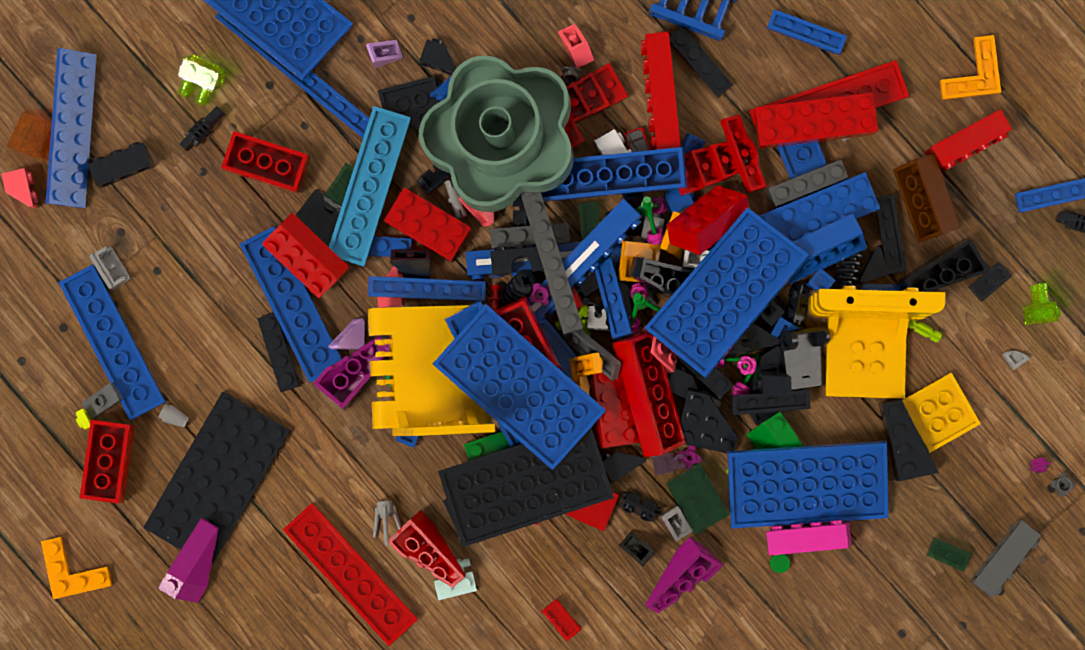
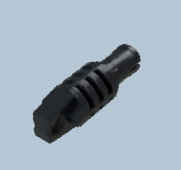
[180,106,225,151]
[1055,211,1085,233]

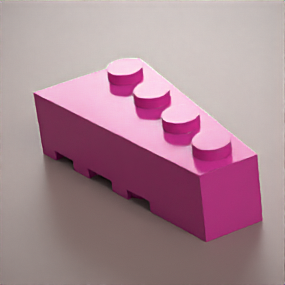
[766,520,852,555]

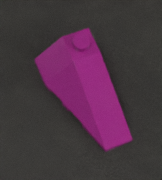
[313,337,389,411]
[158,518,219,603]
[645,537,723,613]

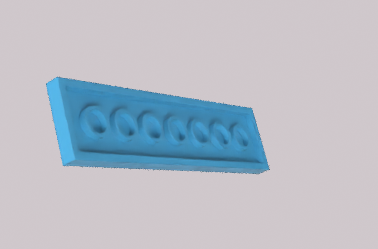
[329,106,411,267]

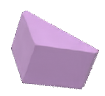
[366,40,403,68]
[328,318,365,350]

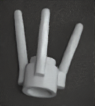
[373,501,402,546]

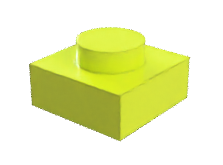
[76,409,93,430]

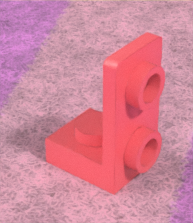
[651,337,677,373]

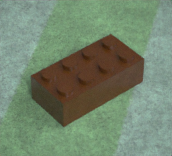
[893,154,960,243]

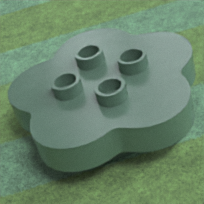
[419,56,574,212]

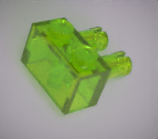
[177,54,226,106]
[1023,283,1060,326]

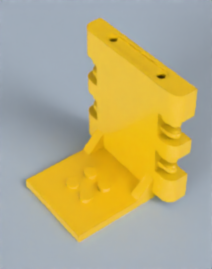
[808,286,945,399]
[368,305,495,436]

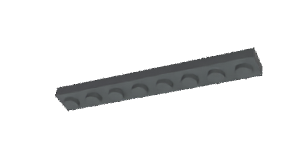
[520,192,583,335]

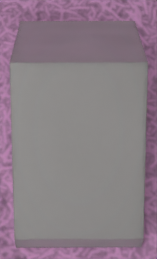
[660,506,692,542]

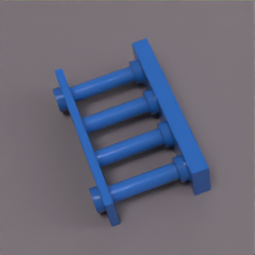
[648,0,736,42]

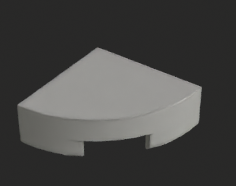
[1001,351,1030,370]

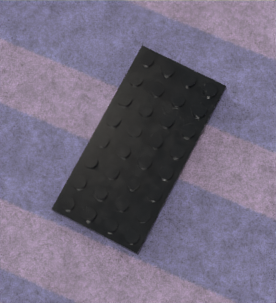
[143,391,291,566]
[438,428,614,547]

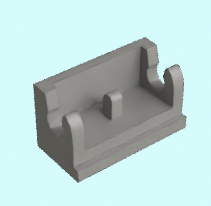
[89,246,131,291]
[587,306,610,331]

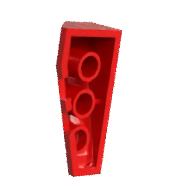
[388,510,466,588]

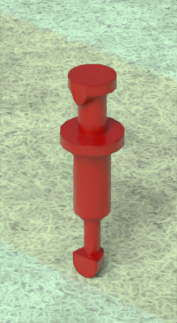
[489,285,501,311]

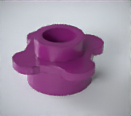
[530,283,551,305]
[678,446,701,469]
[1029,458,1051,473]

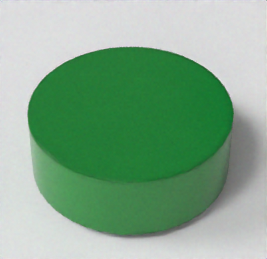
[769,554,790,573]

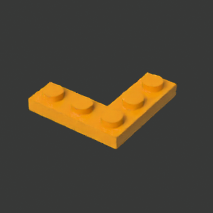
[940,35,1001,100]
[569,353,603,395]
[41,537,113,599]

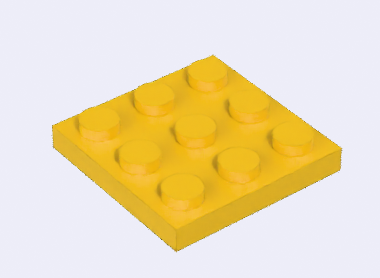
[902,373,981,453]

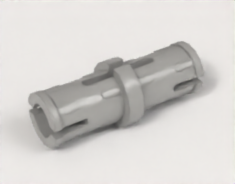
[444,180,467,219]

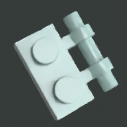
[434,558,477,600]

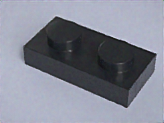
[968,262,1012,302]

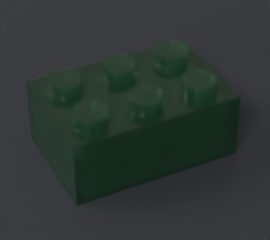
[665,463,730,535]

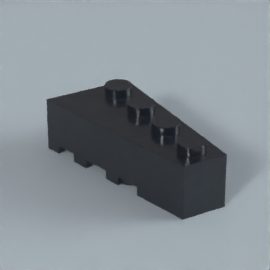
[899,238,990,292]
[629,257,693,298]
[878,400,939,481]

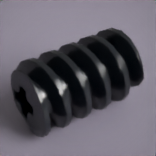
[832,253,864,289]
[500,269,537,305]

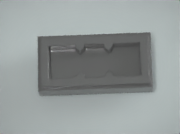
[81,382,123,419]

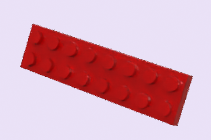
[749,60,909,130]
[283,503,418,647]

